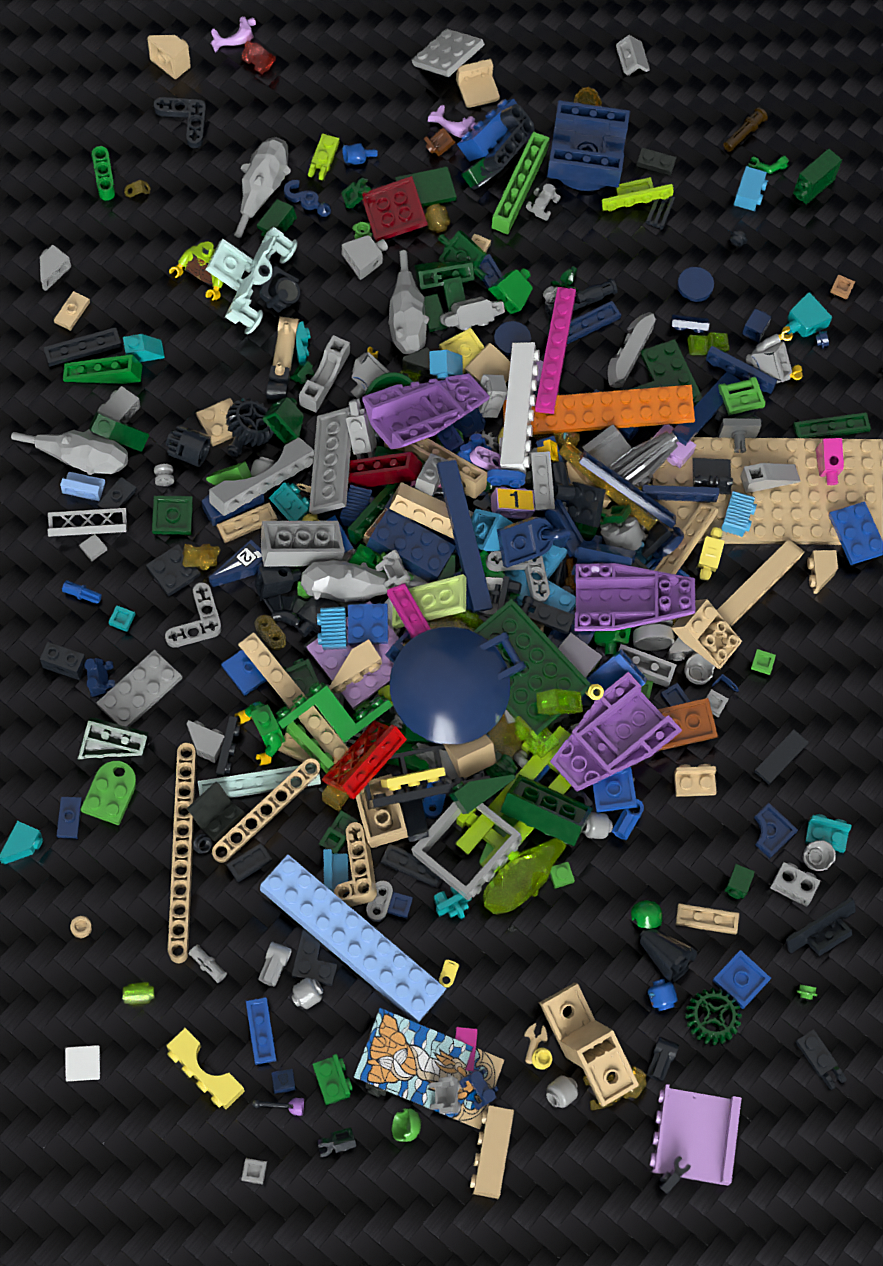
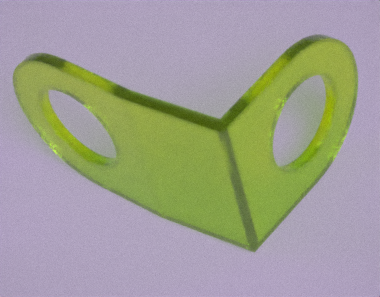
[399,370,421,382]

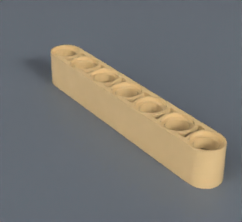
[717,539,804,627]
[212,758,320,862]

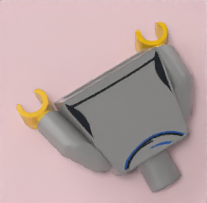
[746,326,802,383]
[351,347,389,399]

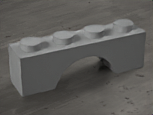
[299,335,350,412]

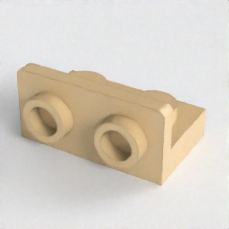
[674,764,716,796]

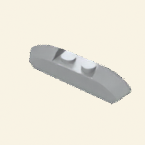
[608,312,656,388]

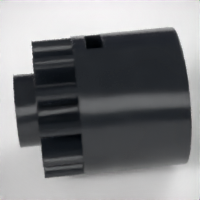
[166,425,211,467]

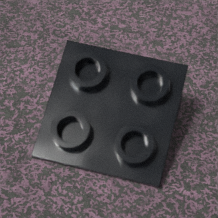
[693,458,733,495]

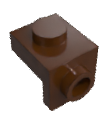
[424,127,456,156]

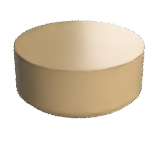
[70,916,92,938]

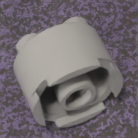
[600,515,645,551]

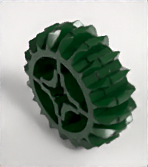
[685,988,742,1045]

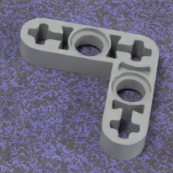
[486,551,550,603]
[165,583,221,648]

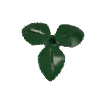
[550,266,579,292]

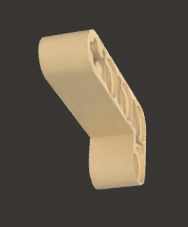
[334,822,377,907]

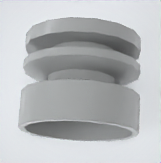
[633,619,675,651]

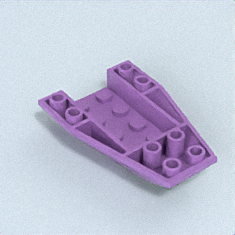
[575,563,695,631]

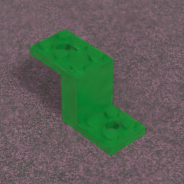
[275,682,393,743]

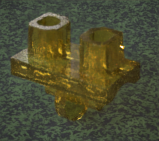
[182,544,220,570]

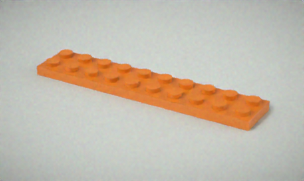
[503,385,695,435]

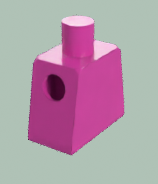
[815,438,844,485]

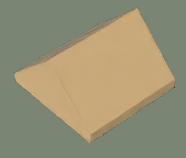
[444,735,496,778]

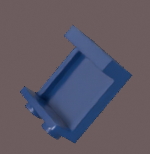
[586,649,647,694]

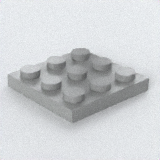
[412,29,484,77]

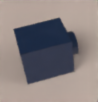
[742,309,771,342]

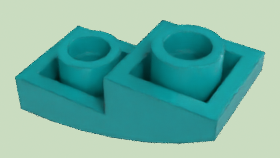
[296,322,311,365]

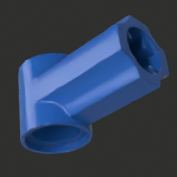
[611,799,644,840]

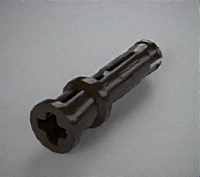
[723,107,768,152]

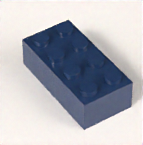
[366,508,456,583]

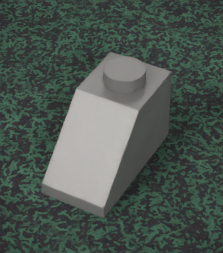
[40,245,71,291]

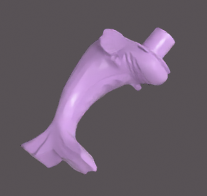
[211,17,256,52]
[428,105,476,137]

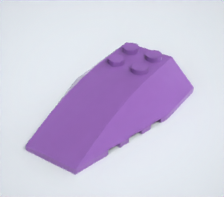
[362,373,490,449]
[550,672,682,792]

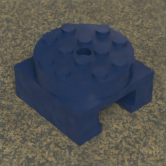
[547,100,630,191]

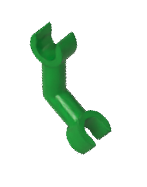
[748,156,789,173]

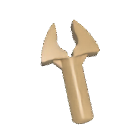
[524,1023,547,1064]

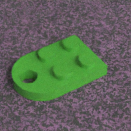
[81,761,136,825]

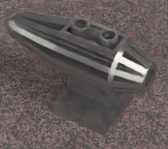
[582,424,679,501]

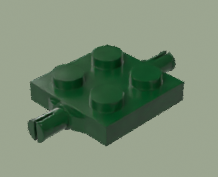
[438,230,487,283]

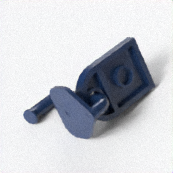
[497,509,570,568]

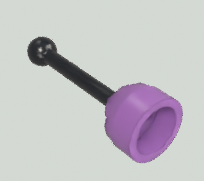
[252,1098,304,1116]

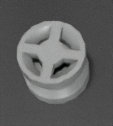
[154,464,174,486]

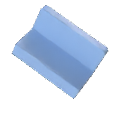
[60,472,105,501]

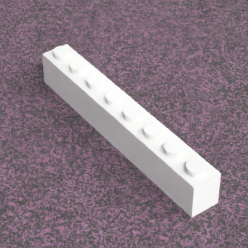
[500,342,540,475]

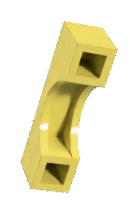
[167,1028,245,1109]

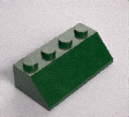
[500,774,593,846]

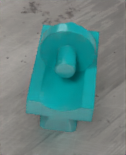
[434,887,471,919]

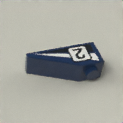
[209,540,264,587]

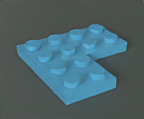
[504,538,576,613]

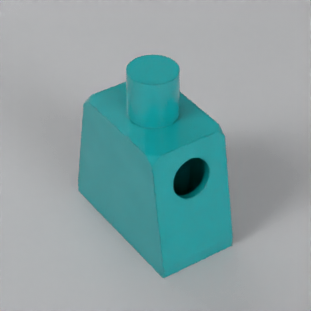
[785,292,832,337]

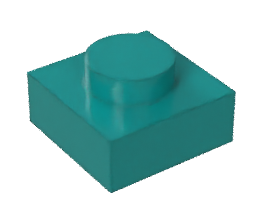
[108,605,135,632]

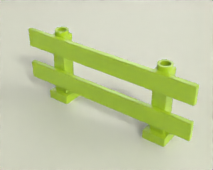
[456,726,571,873]

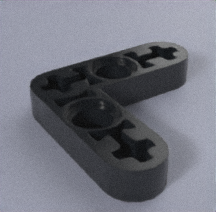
[154,97,206,148]

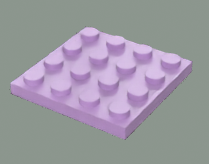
[306,601,405,710]

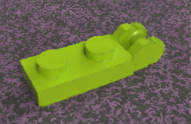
[308,134,339,180]

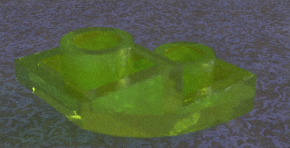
[687,332,729,355]

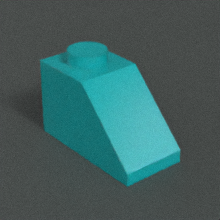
[123,334,165,362]
[0,821,43,864]

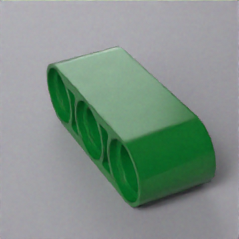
[92,146,115,200]

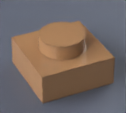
[830,275,855,299]

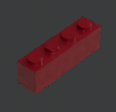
[348,452,423,488]

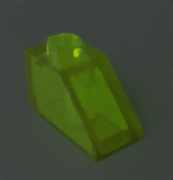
[536,689,583,715]

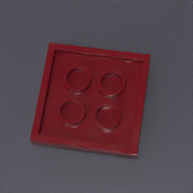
[362,176,428,242]

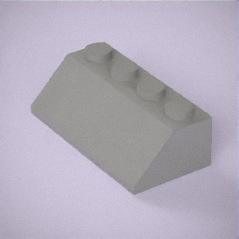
[261,521,345,566]

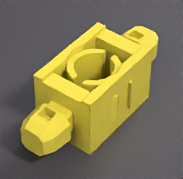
[697,527,725,581]

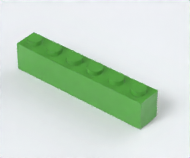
[492,132,549,234]

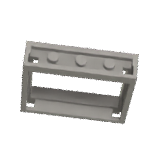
[411,802,522,901]

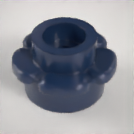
[816,330,829,348]

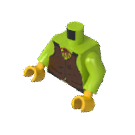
[169,242,224,300]

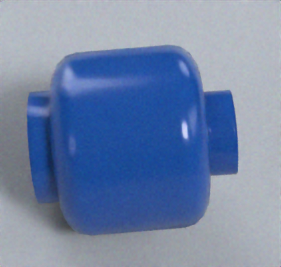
[648,979,678,1011]

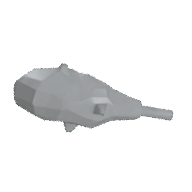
[234,137,291,238]
[388,250,429,355]
[11,429,128,475]
[301,560,426,602]

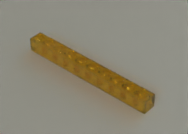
[558,441,659,531]

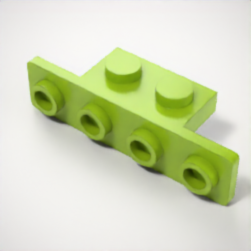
[602,177,673,211]

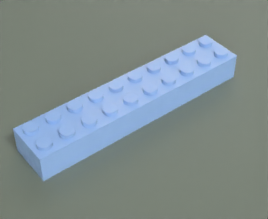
[260,855,446,1024]

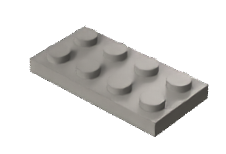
[96,650,182,727]

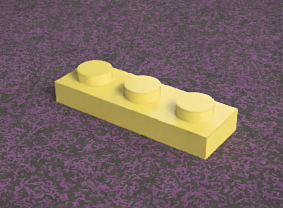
[381,767,445,791]

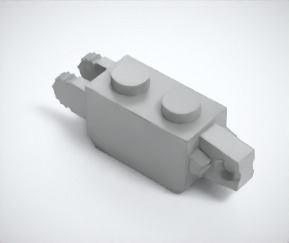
[439,297,505,330]
[346,399,377,459]

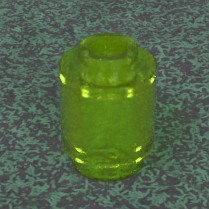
[123,982,154,1005]

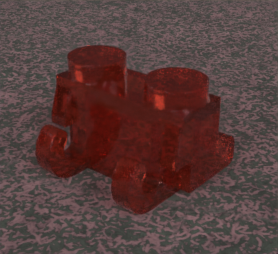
[241,41,275,74]

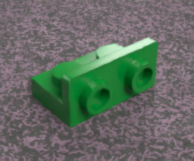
[313,1053,353,1105]

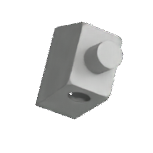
[342,235,388,280]

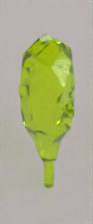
[483,838,566,914]

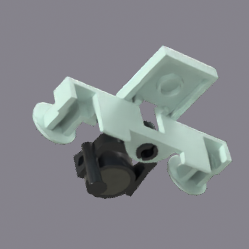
[205,227,300,334]

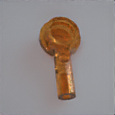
[565,558,576,594]

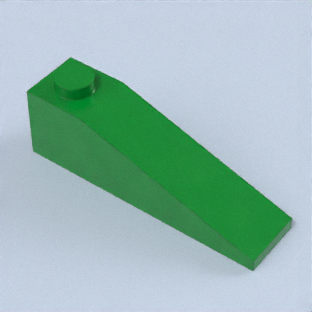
[63,354,142,384]

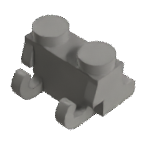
[526,184,560,221]
[375,550,411,588]
[429,1077,461,1114]

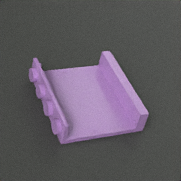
[650,1084,741,1186]

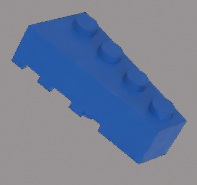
[457,98,518,161]

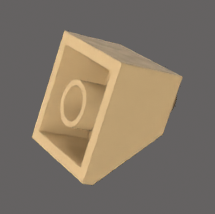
[148,35,190,80]

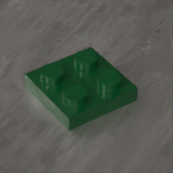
[152,496,193,535]

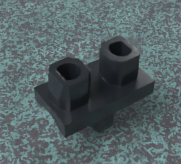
[489,576,522,611]

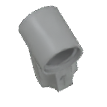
[259,942,292,986]

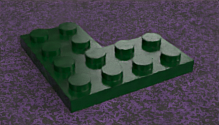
[629,339,703,406]

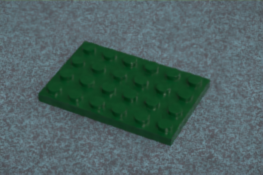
[473,599,592,739]

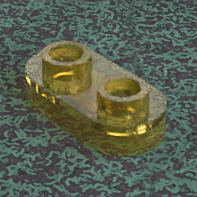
[255,615,286,651]

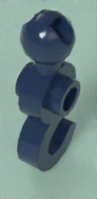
[284,180,331,217]

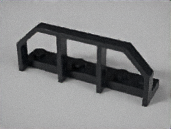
[364,744,490,810]

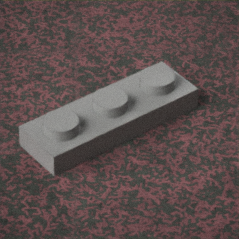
[530,451,555,511]

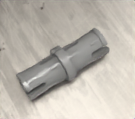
[189,945,227,983]

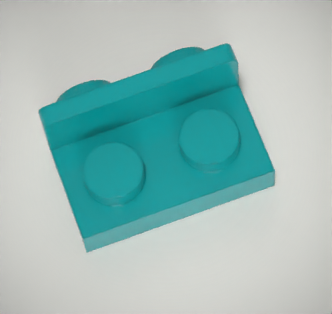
[269,482,310,521]
[804,814,852,853]

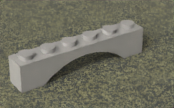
[209,437,314,516]

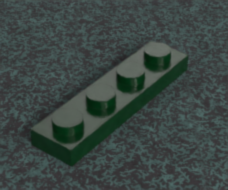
[348,483,398,545]

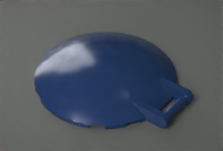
[390,627,527,745]

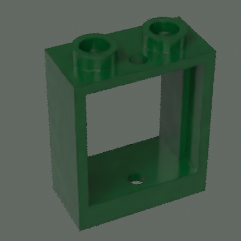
[793,149,842,204]

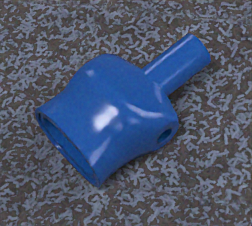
[342,143,377,165]

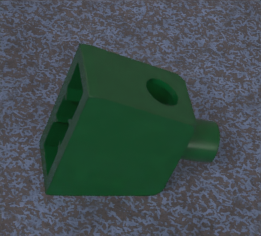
[262,397,303,444]

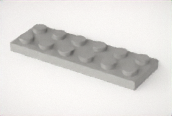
[309,407,351,515]

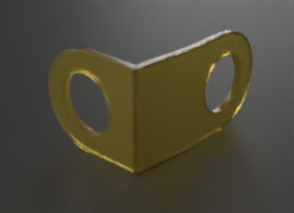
[125,180,150,197]

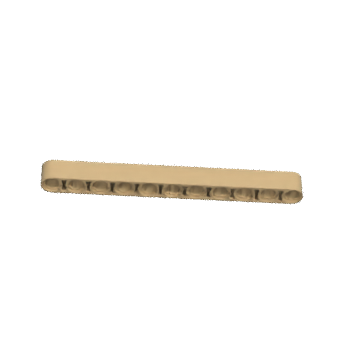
[168,743,197,963]

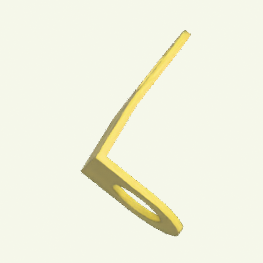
[439,960,459,987]

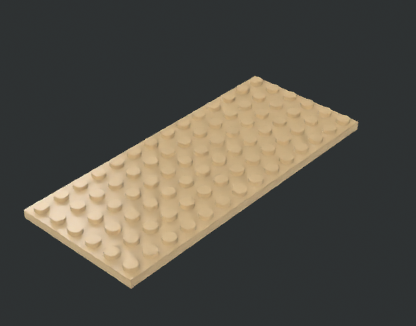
[650,437,883,545]

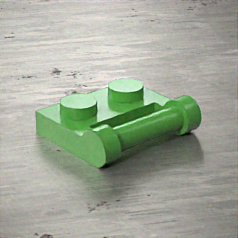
[718,377,766,415]

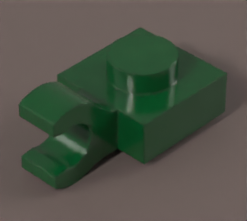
[600,505,631,525]

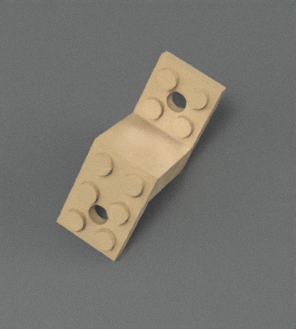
[540,983,639,1107]

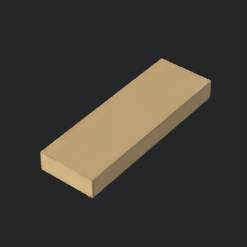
[217,503,277,543]
[676,904,739,934]

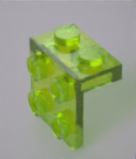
[514,716,559,759]

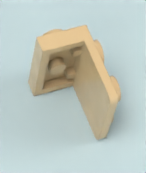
[456,59,500,108]

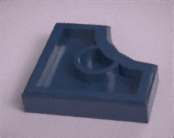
[754,803,798,859]

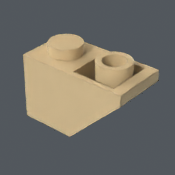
[807,550,838,594]

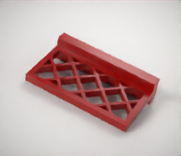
[322,720,407,799]

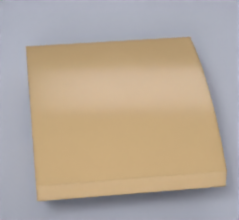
[464,343,510,384]

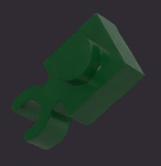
[341,178,371,209]

